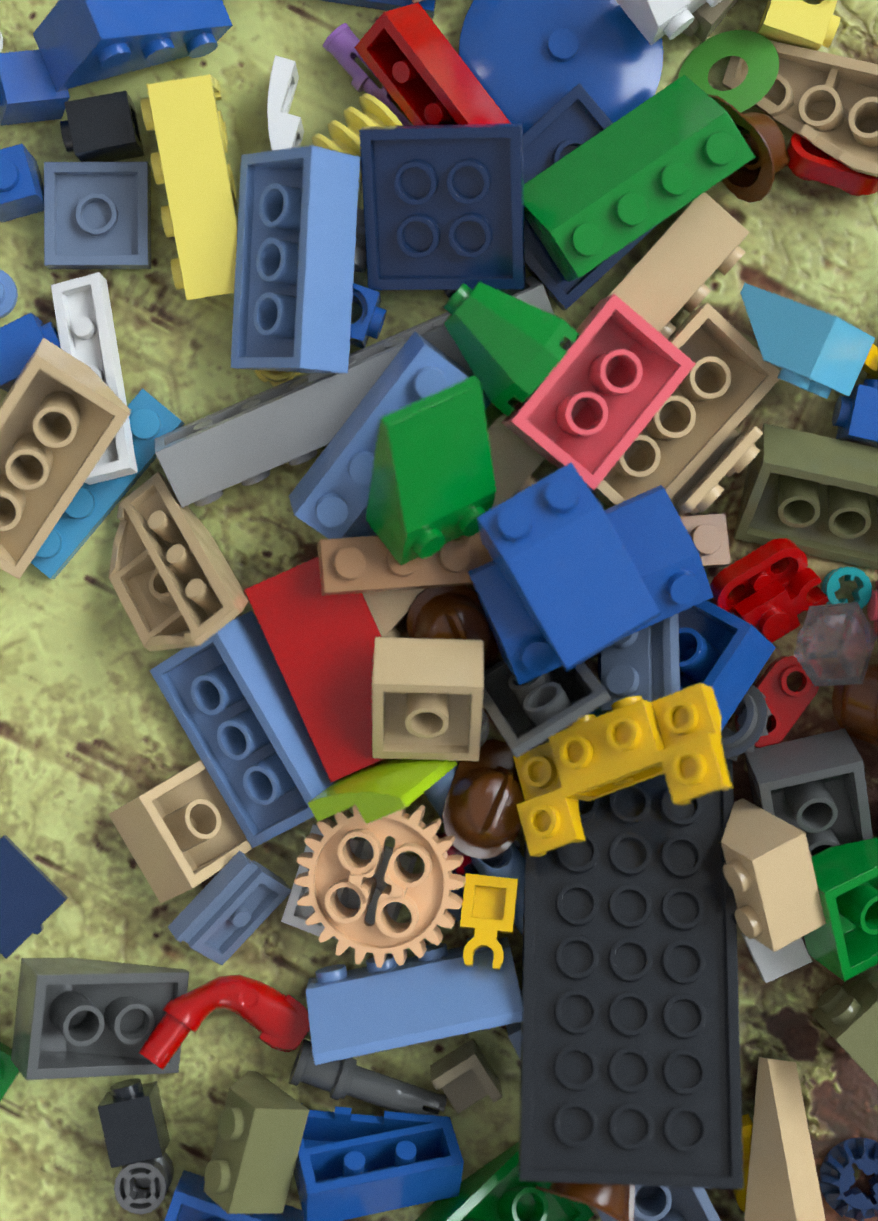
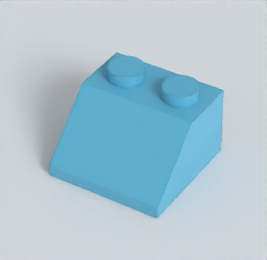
[740,283,875,399]

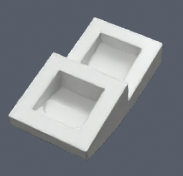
[267,55,304,151]

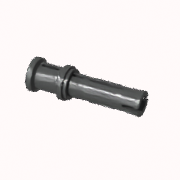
[289,1039,447,1116]

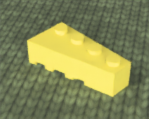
[141,74,238,300]

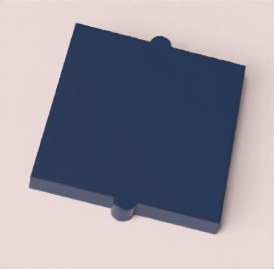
[0,835,68,959]

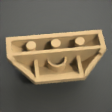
[109,472,249,651]

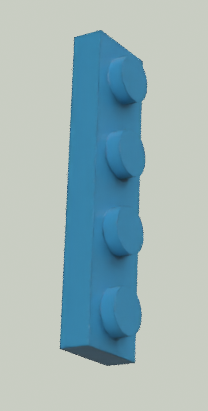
[31,388,185,579]

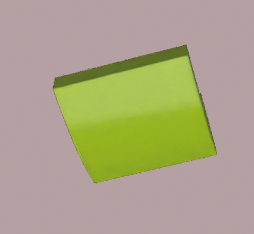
[307,759,457,824]

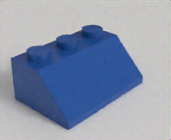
[590,600,776,731]

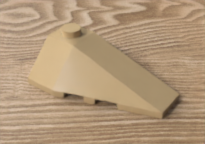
[722,40,878,177]
[744,1057,826,1221]

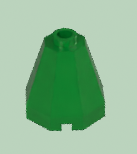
[443,281,579,416]

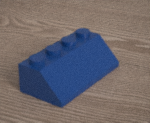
[468,485,713,685]

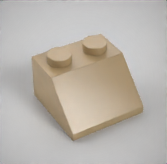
[372,637,484,761]
[108,760,253,903]
[721,798,826,952]

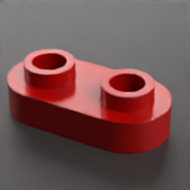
[786,133,878,196]
[709,538,808,616]
[735,655,820,747]

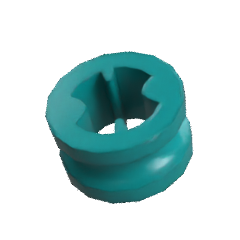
[821,567,872,613]

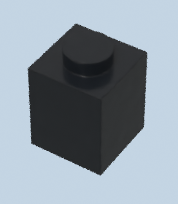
[60,90,145,162]
[98,1078,170,1168]

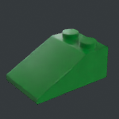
[365,376,496,566]
[804,837,878,981]
[415,1142,594,1221]

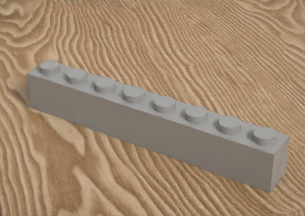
[154,276,564,508]

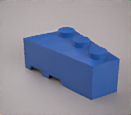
[33,0,233,92]
[293,1103,464,1221]

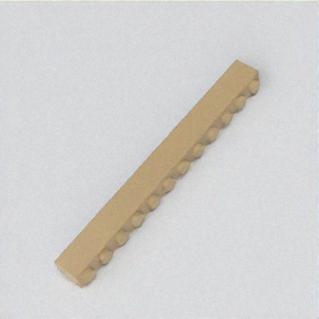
[363,192,750,638]

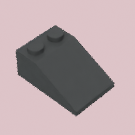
[483,660,611,758]
[745,728,873,857]
[11,958,189,1080]

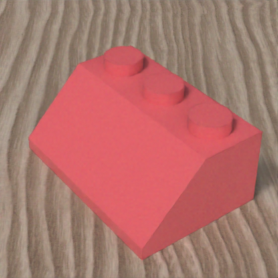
[501,294,696,490]

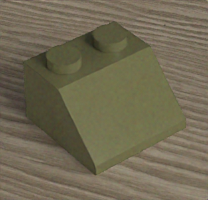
[203,1071,309,1214]

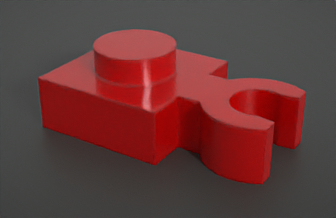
[733,568,828,643]

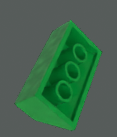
[524,74,755,282]

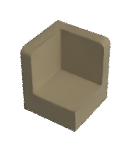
[430,1038,503,1114]

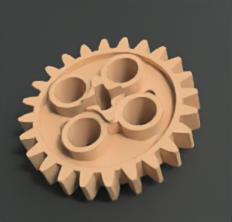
[294,805,466,968]

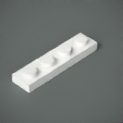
[51,272,138,485]

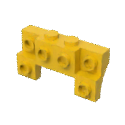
[513,683,732,857]

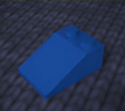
[477,463,660,671]

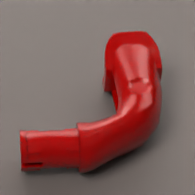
[138,974,310,1070]

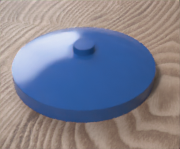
[459,0,663,134]

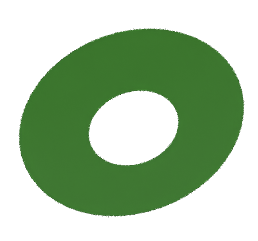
[678,30,779,112]

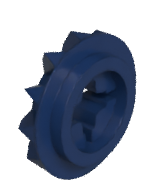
[819,1137,878,1221]

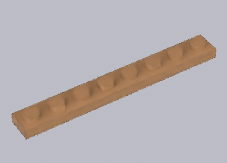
[317,514,731,596]

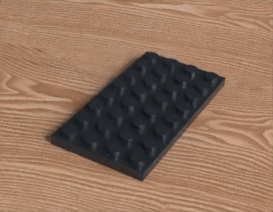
[518,747,744,1189]

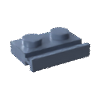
[601,614,680,714]
[168,850,291,966]

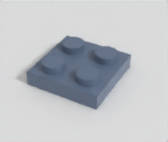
[44,162,151,269]

